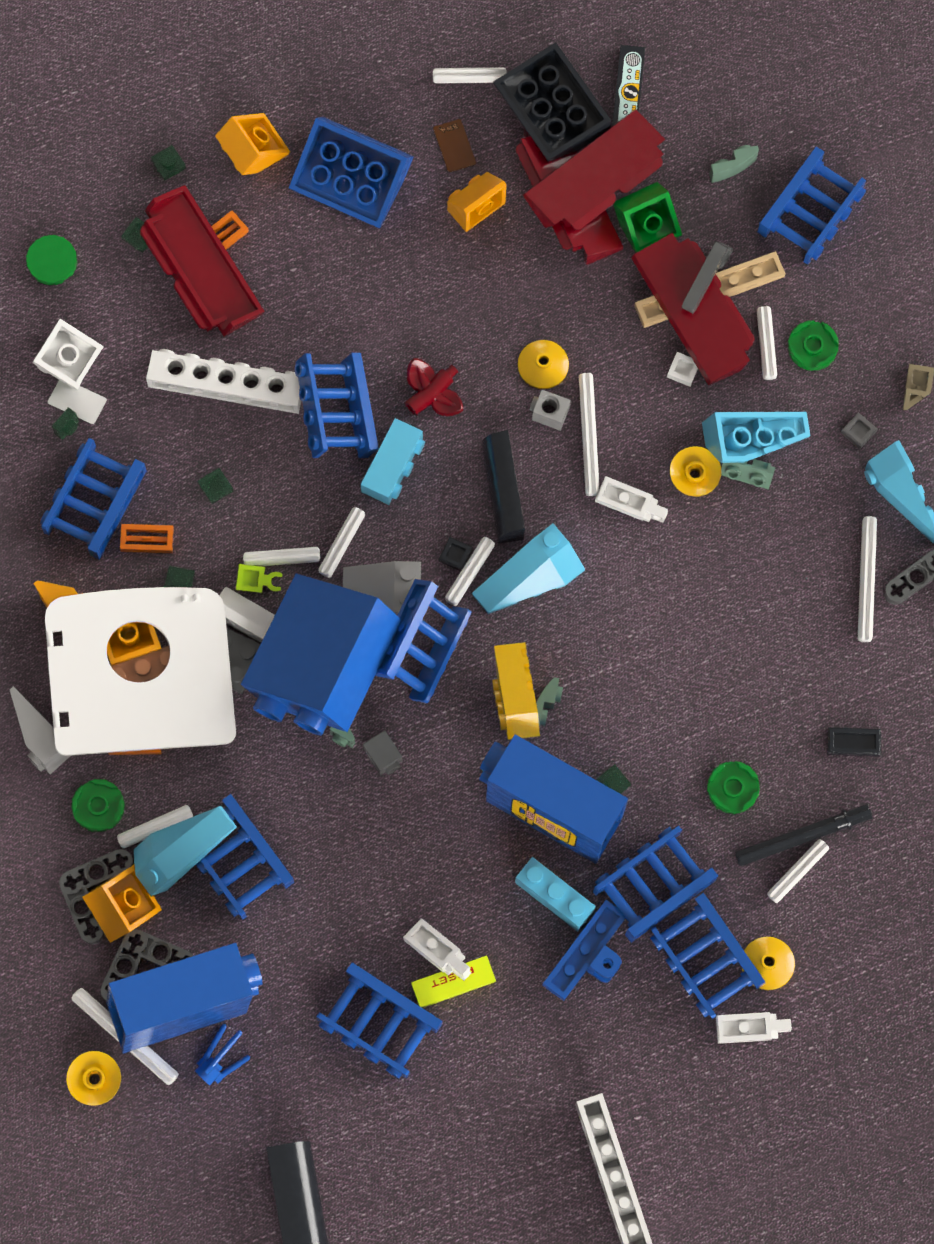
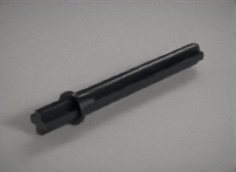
[735,804,872,866]

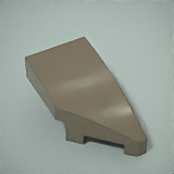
[902,364,934,411]

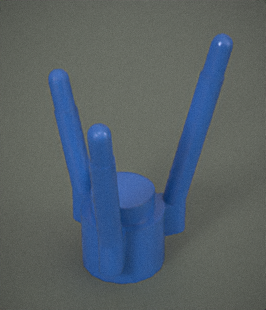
[195,1024,250,1085]

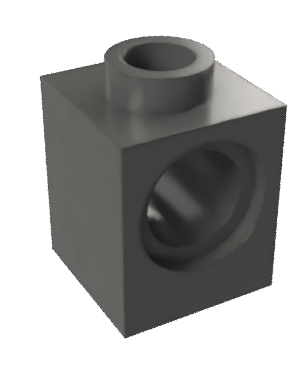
[363,731,403,776]

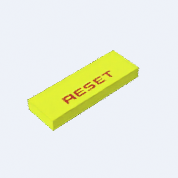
[411,956,496,1008]

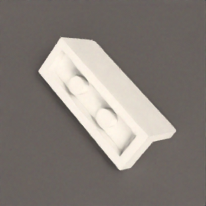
[220,587,275,643]

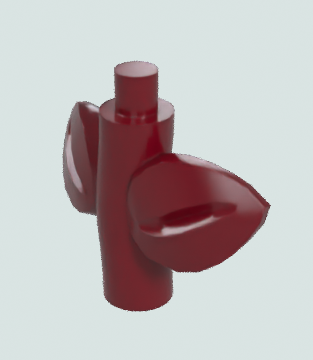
[404,358,464,416]

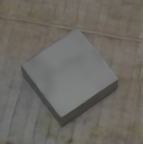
[841,412,878,449]

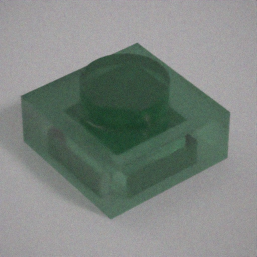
[151,145,186,181]
[121,217,148,253]
[52,407,79,440]
[198,468,234,504]
[164,566,195,588]
[596,764,632,794]

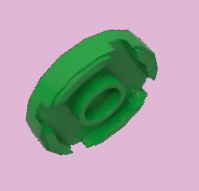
[26,235,77,285]
[788,320,839,371]
[707,761,760,814]
[71,779,125,832]

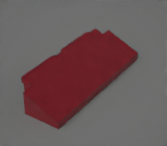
[523,109,666,230]
[516,129,623,265]
[140,185,265,337]
[631,233,755,386]

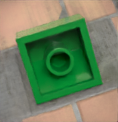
[613,182,682,253]

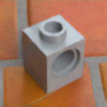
[529,390,571,431]

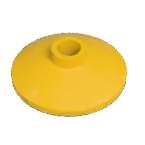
[518,340,569,389]
[670,446,721,497]
[741,937,795,990]
[67,1051,121,1106]

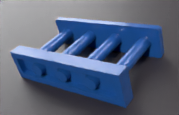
[757,147,866,265]
[295,353,379,458]
[40,438,147,560]
[376,579,471,703]
[196,794,294,920]
[593,826,718,943]
[650,893,766,1020]
[316,963,442,1079]

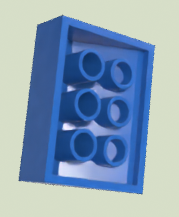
[289,117,414,228]

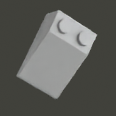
[343,561,421,615]
[10,686,70,775]

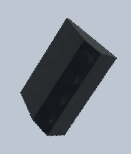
[493,42,611,162]

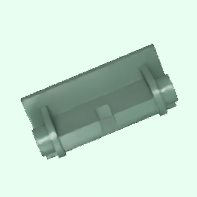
[721,459,775,490]

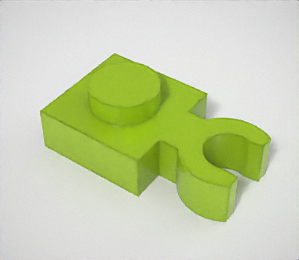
[235,564,282,593]

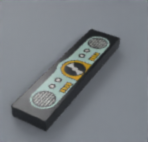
[612,45,645,126]

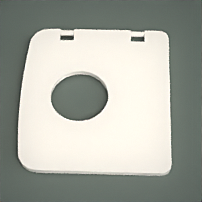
[45,587,236,756]

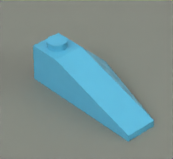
[702,412,810,463]
[864,440,934,544]
[472,523,585,614]
[134,806,237,896]

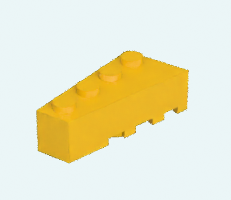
[492,642,540,740]

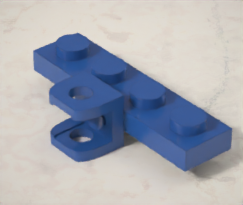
[542,900,626,1001]

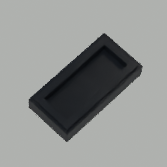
[827,727,881,757]

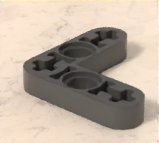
[682,242,733,314]
[884,550,934,605]
[59,849,134,945]
[101,929,194,1002]

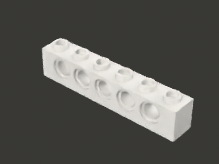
[146,349,301,414]
[575,1093,652,1244]

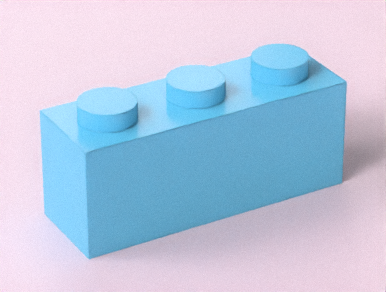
[361,418,425,505]
[515,857,596,932]

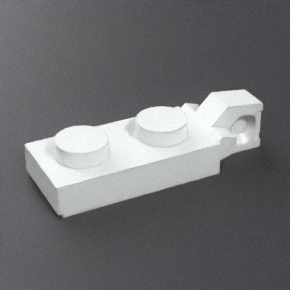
[595,476,668,523]
[403,919,471,981]
[716,1012,792,1044]

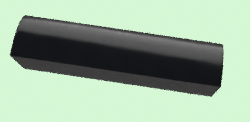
[482,430,525,544]
[266,1141,328,1244]

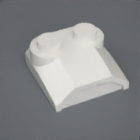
[32,319,104,390]

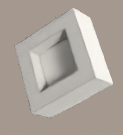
[667,352,698,387]

